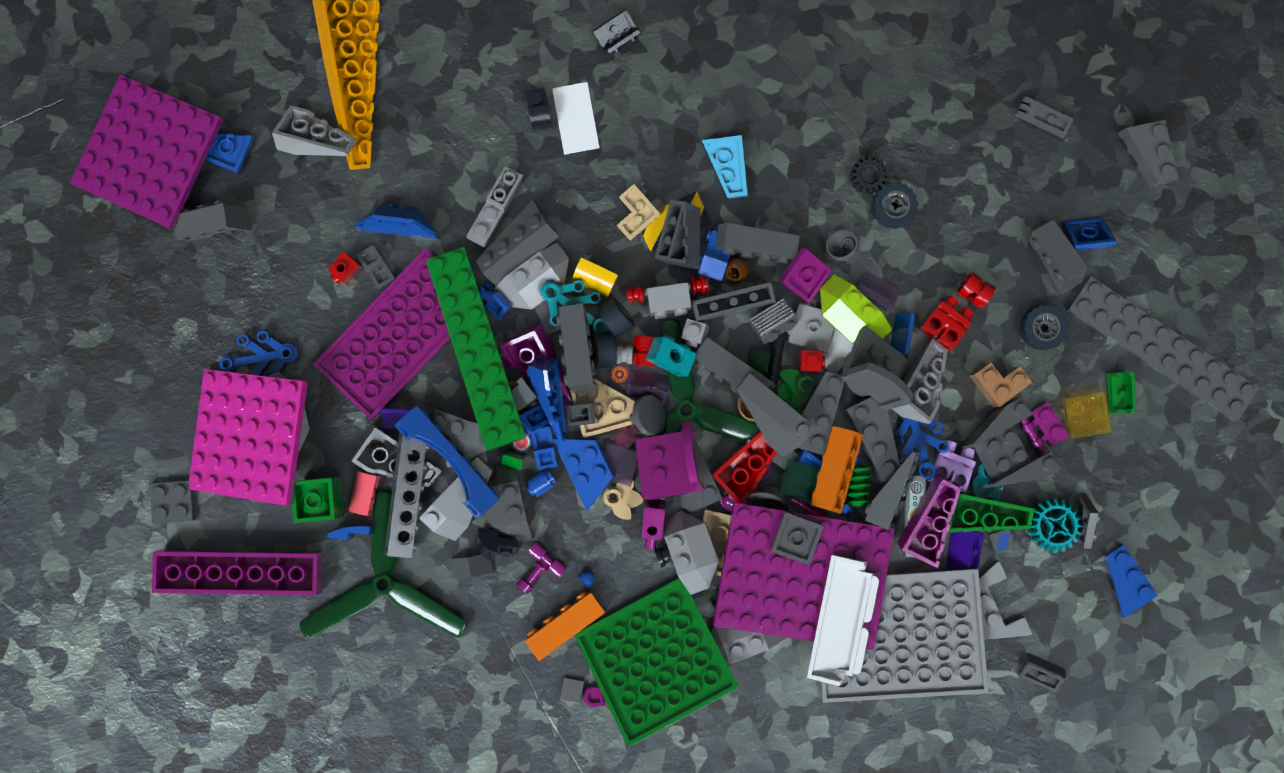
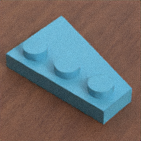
[702,135,748,199]

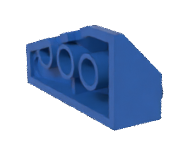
[527,358,568,442]

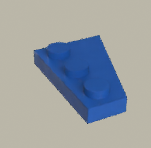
[205,134,255,174]
[1104,544,1158,618]

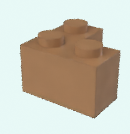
[969,362,1032,408]

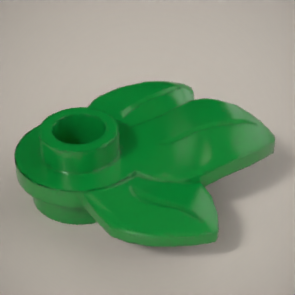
[777,369,815,408]

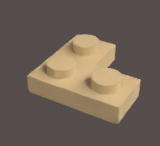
[617,184,661,241]

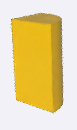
[572,257,618,299]

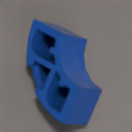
[699,224,730,281]

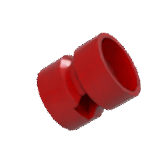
[957,272,996,309]
[633,336,657,367]

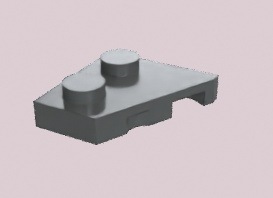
[1078,493,1100,549]

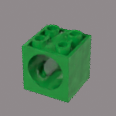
[292,477,344,523]

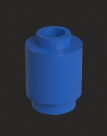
[526,469,557,497]

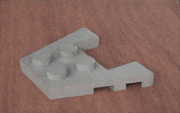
[979,561,1032,640]

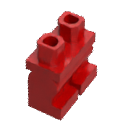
[918,295,974,352]

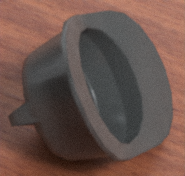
[748,484,789,511]

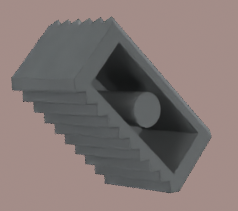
[749,298,798,344]

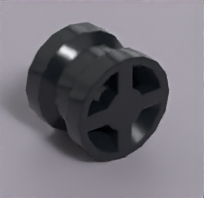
[654,544,673,568]

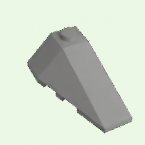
[272,105,356,156]
[419,456,493,541]

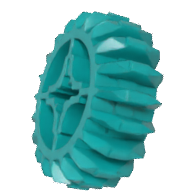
[1027,498,1083,553]

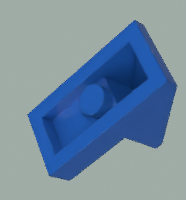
[520,404,549,435]

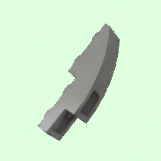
[467,166,523,247]

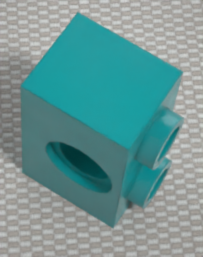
[645,335,697,377]

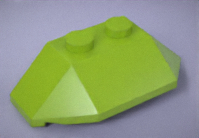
[820,274,892,344]

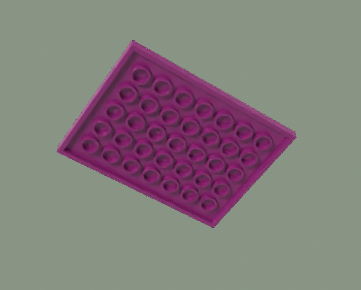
[713,502,894,651]

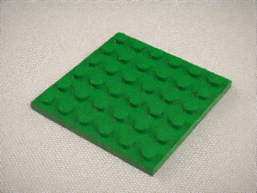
[574,578,739,747]

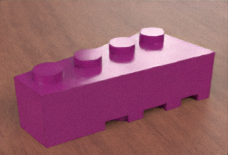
[897,473,961,568]

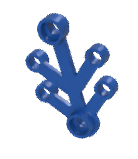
[219,331,298,376]
[893,417,950,480]

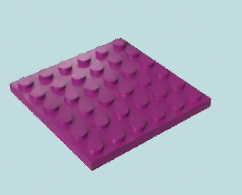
[69,75,224,230]

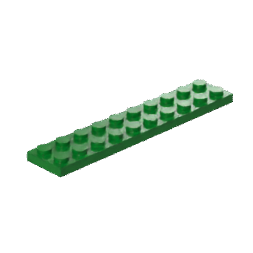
[426,247,527,451]

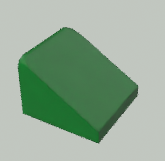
[501,448,527,470]

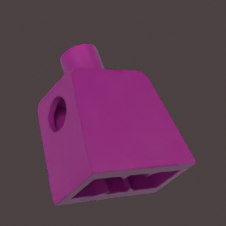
[641,500,665,549]

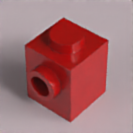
[327,251,362,285]
[798,350,825,372]

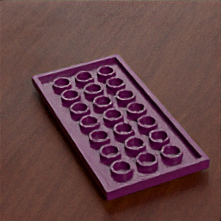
[313,248,484,420]

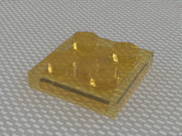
[1062,392,1111,439]

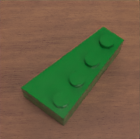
[947,492,1035,533]

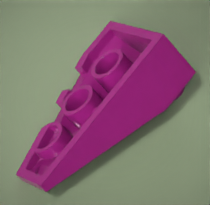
[500,323,573,404]

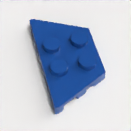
[553,438,615,510]

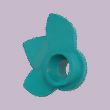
[972,463,1003,500]

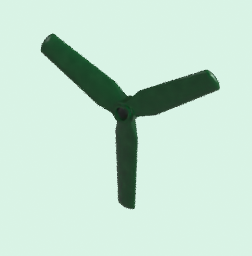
[613,319,760,477]
[300,490,467,639]

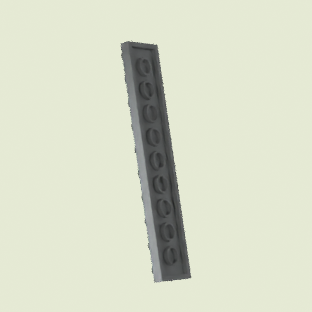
[1067,276,1260,421]

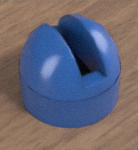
[577,570,595,588]

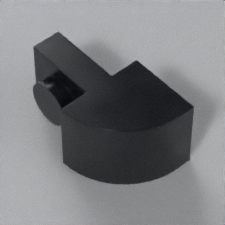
[525,87,553,134]
[475,528,518,561]

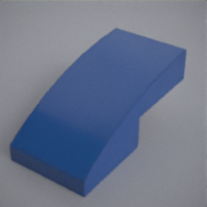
[531,425,558,471]
[327,525,373,540]

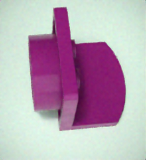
[636,421,705,500]

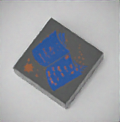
[988,530,1015,554]

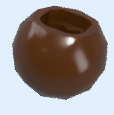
[724,256,749,282]

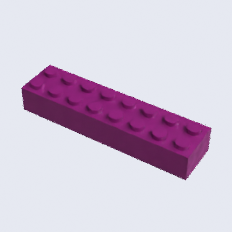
[152,549,323,595]

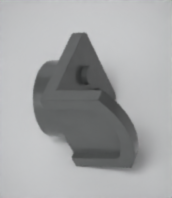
[841,327,914,411]

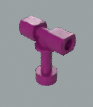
[516,542,567,594]

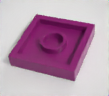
[779,247,832,304]

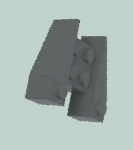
[962,397,1061,488]

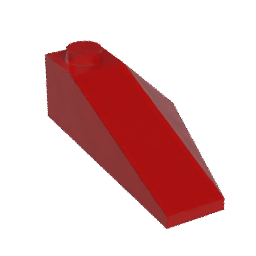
[710,431,777,503]

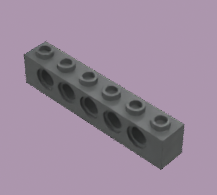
[384,432,429,558]

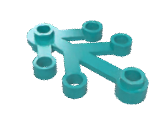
[540,280,608,333]

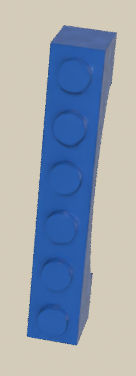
[394,406,499,519]

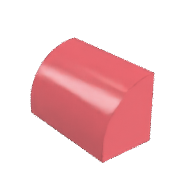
[348,470,381,516]

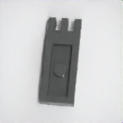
[1015,96,1073,139]

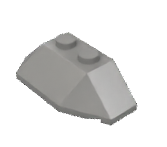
[494,243,569,310]
[664,511,720,595]
[711,626,786,665]

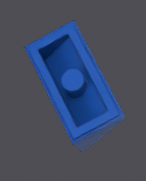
[891,313,915,355]

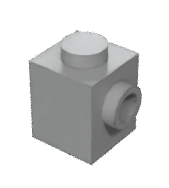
[681,319,710,348]

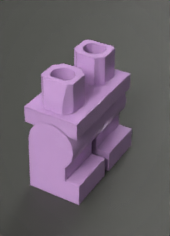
[926,440,976,493]

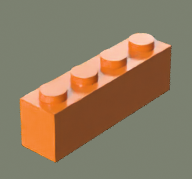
[811,426,863,514]
[525,590,606,661]

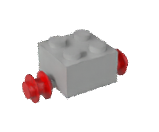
[626,274,708,319]

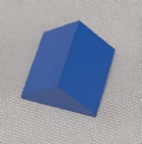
[1063,217,1116,251]

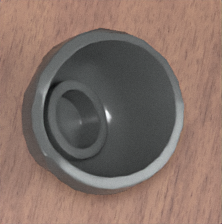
[826,229,859,261]

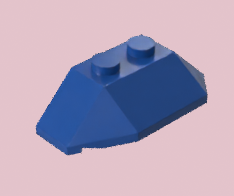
[355,204,439,240]

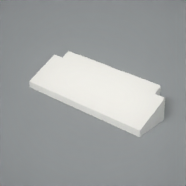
[807,555,879,686]

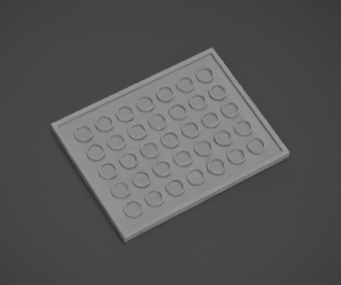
[821,568,989,703]

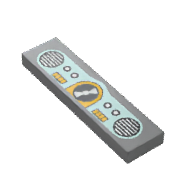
[904,476,926,557]

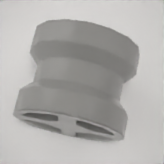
[616,344,633,364]

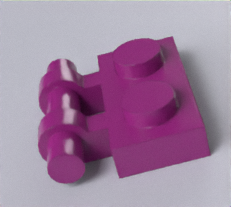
[1020,402,1069,454]

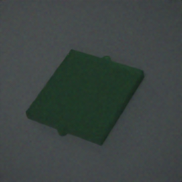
[778,459,821,502]

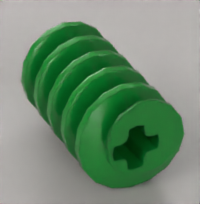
[845,465,872,507]

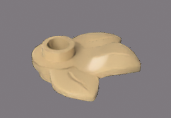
[603,479,644,520]

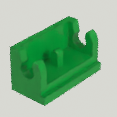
[1106,372,1136,414]

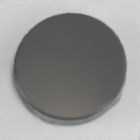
[630,395,666,437]

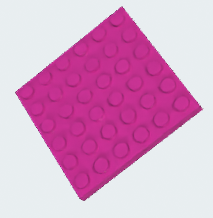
[189,369,308,506]

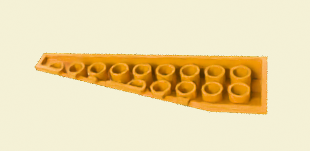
[312,0,380,170]

